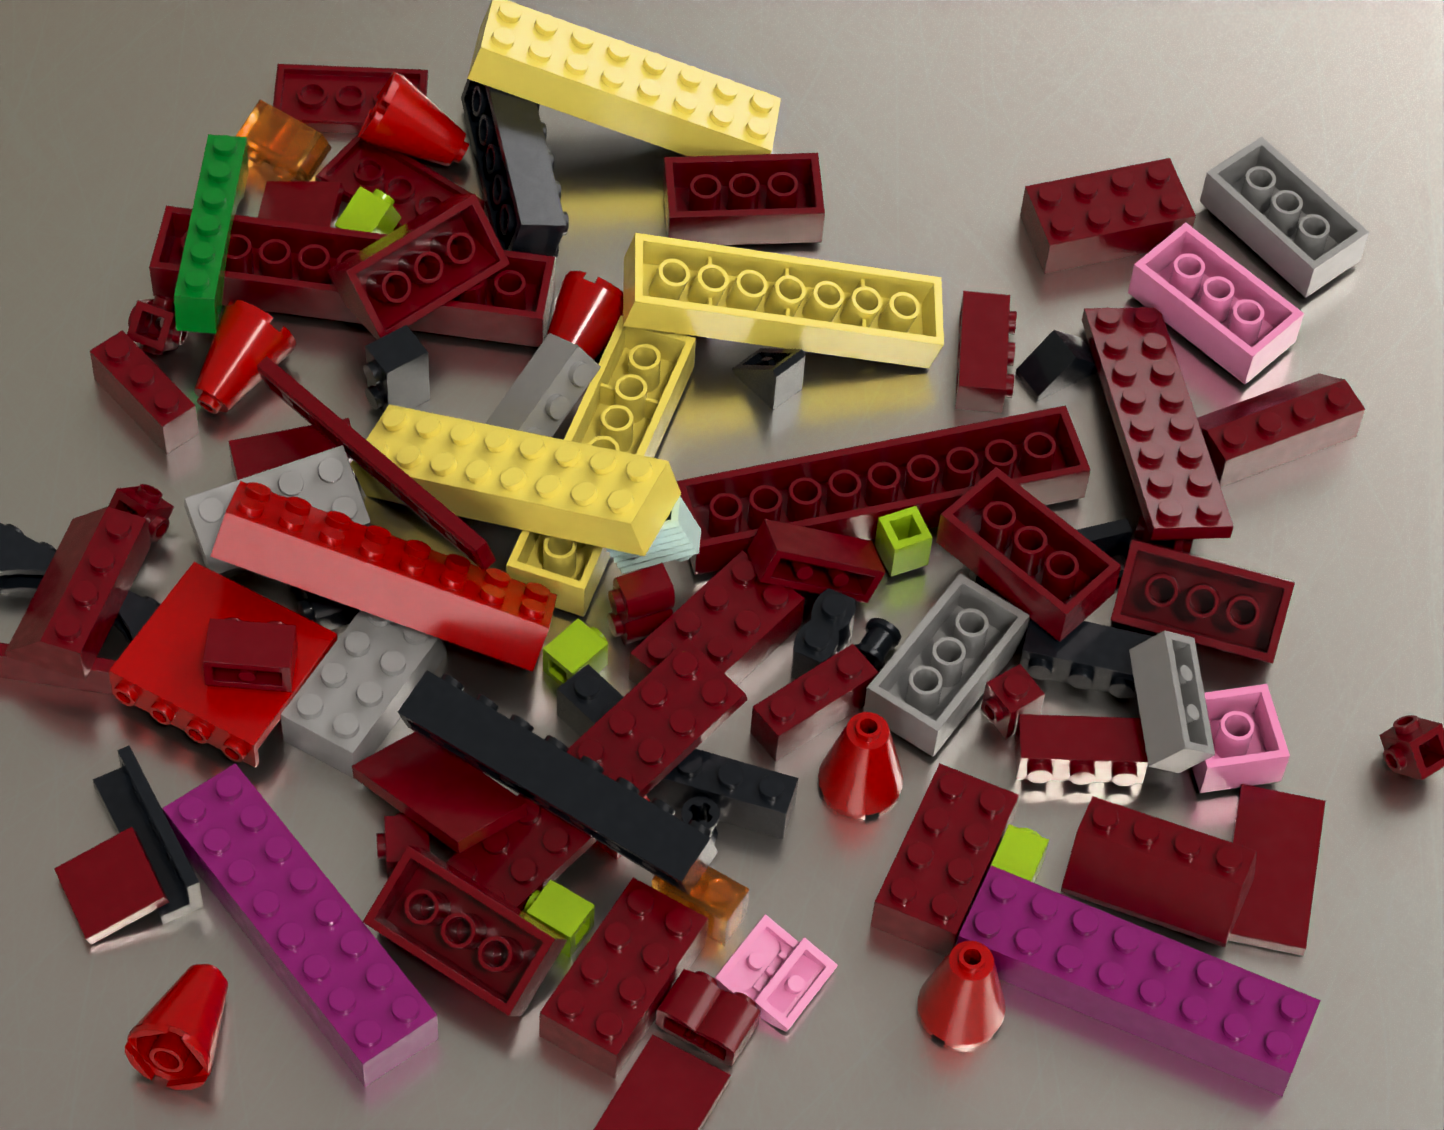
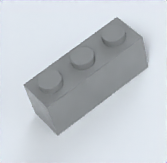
[485,333,601,437]
[1129,630,1215,773]

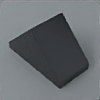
[1016,330,1098,401]
[732,348,806,410]

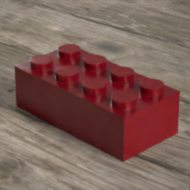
[663,153,825,245]
[1020,158,1196,274]
[936,467,1121,642]
[1111,538,1295,663]
[629,550,805,685]
[871,763,1019,957]
[363,846,567,1016]
[539,877,709,1079]

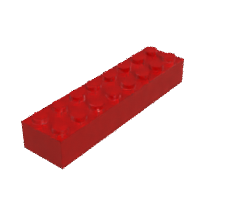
[210,481,557,672]

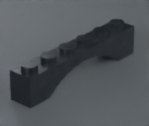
[0,523,160,644]

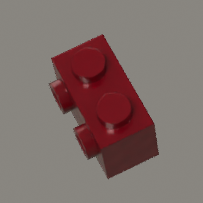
[203,618,298,692]

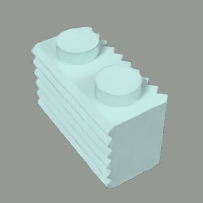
[606,496,701,574]

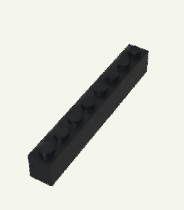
[398,670,718,895]

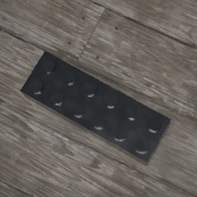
[461,79,569,260]

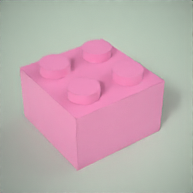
[1192,684,1290,793]

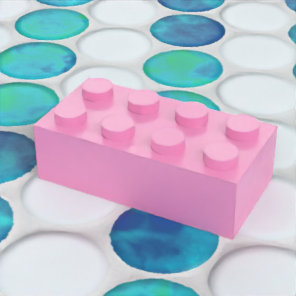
[1128,222,1304,384]

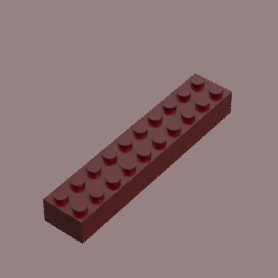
[149,205,555,347]
[677,405,1091,575]

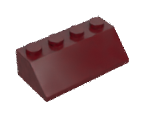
[327,194,510,340]
[1197,373,1366,487]
[5,507,151,680]
[1061,796,1257,947]

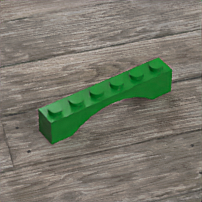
[174,134,249,334]

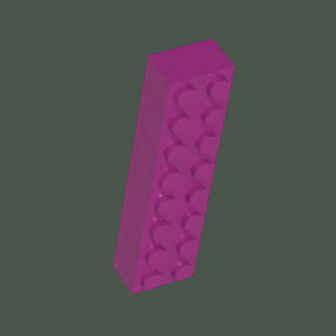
[162,763,438,1087]
[957,865,1321,1096]

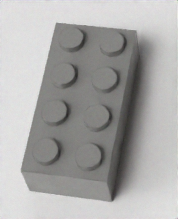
[1200,137,1369,298]
[184,445,371,578]
[863,574,1030,757]
[281,610,447,778]

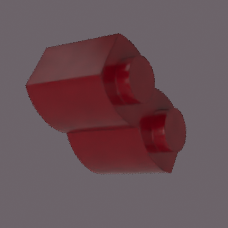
[607,563,675,646]
[655,969,761,1066]

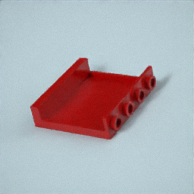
[109,562,337,768]

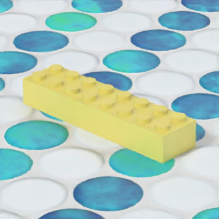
[467,0,781,156]
[623,233,944,369]
[506,315,696,617]
[350,404,681,556]

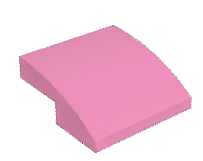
[714,914,838,1032]

